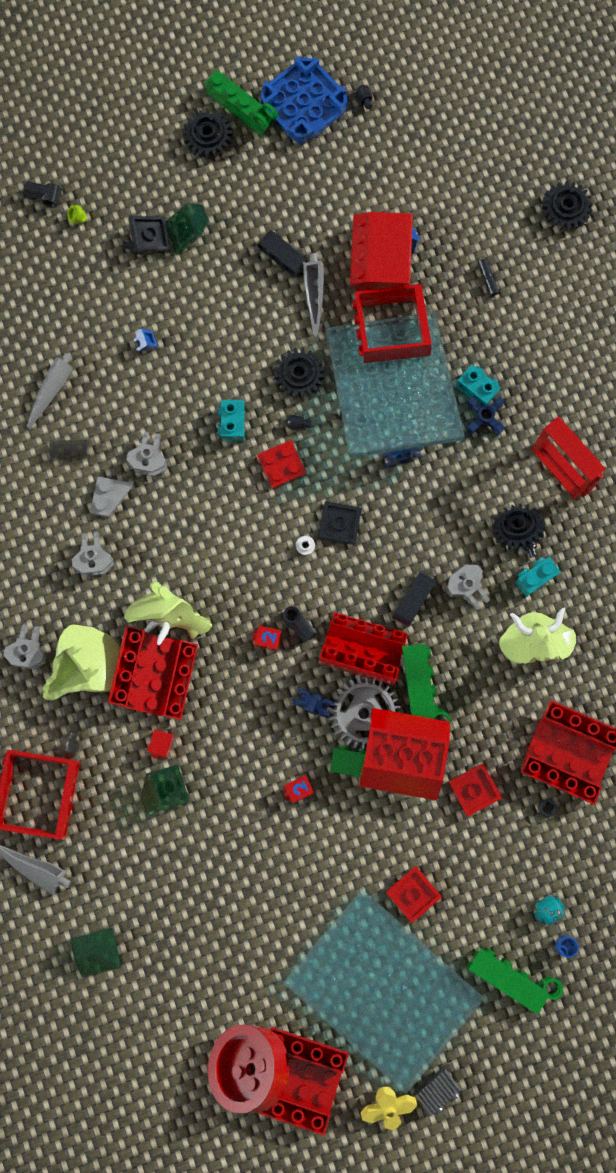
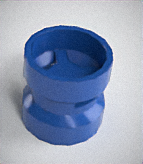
[555,935,579,958]

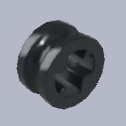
[538,799,557,817]

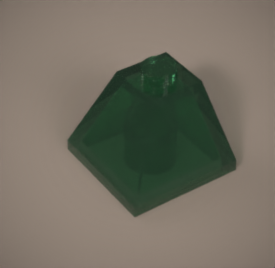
[166,203,208,255]
[140,765,190,816]
[70,927,121,977]

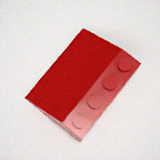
[350,212,413,291]

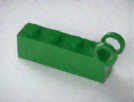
[205,70,278,136]
[402,642,451,724]
[330,745,366,778]
[466,946,563,1015]

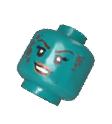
[534,895,565,926]

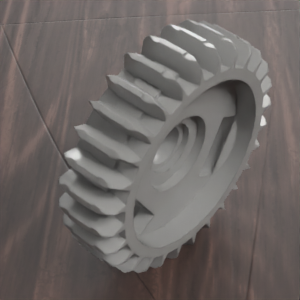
[328,677,400,749]

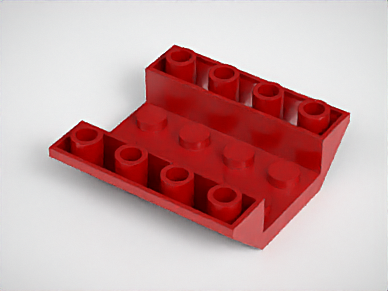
[318,612,408,686]
[107,625,198,720]
[521,700,616,805]
[359,708,450,801]
[258,1026,349,1136]

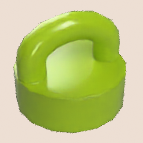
[67,205,86,224]

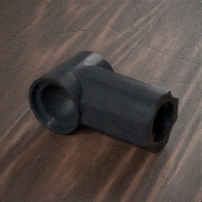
[23,181,62,208]
[283,606,317,643]

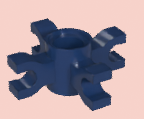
[466,396,505,436]
[381,436,423,468]
[293,688,334,719]

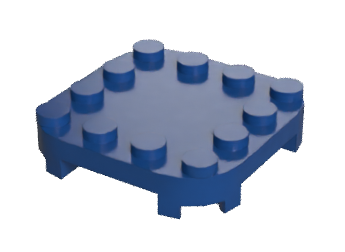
[261,56,347,144]

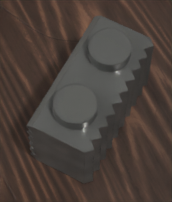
[413,1067,461,1117]

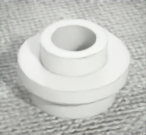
[296,536,315,555]

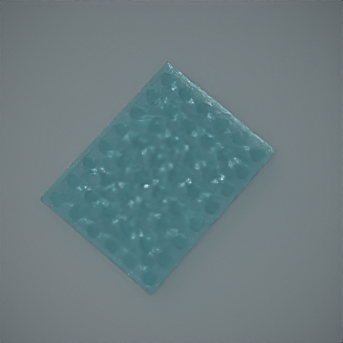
[325,312,465,458]
[283,889,485,1094]

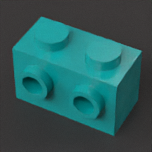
[456,364,501,406]
[218,400,245,442]
[515,556,561,597]

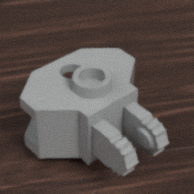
[126,432,167,476]
[72,532,114,576]
[446,565,490,610]
[4,624,47,670]

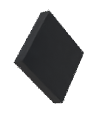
[128,216,171,253]
[318,501,362,546]

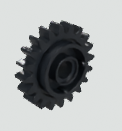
[182,109,233,159]
[541,181,593,232]
[274,348,325,399]
[492,504,546,552]

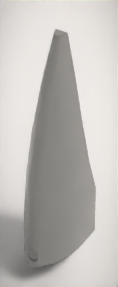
[303,253,324,336]
[27,353,73,428]
[0,845,71,895]

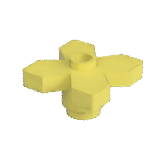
[361,1087,417,1131]

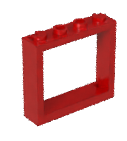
[352,284,432,363]
[531,416,606,500]
[0,749,80,840]

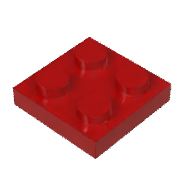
[257,440,307,490]
[448,763,502,817]
[386,866,442,923]

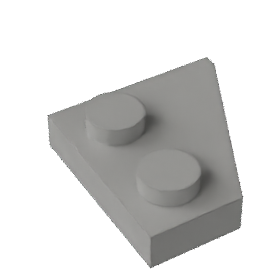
[90,477,134,518]

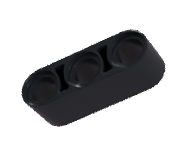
[257,230,308,278]
[392,571,436,628]

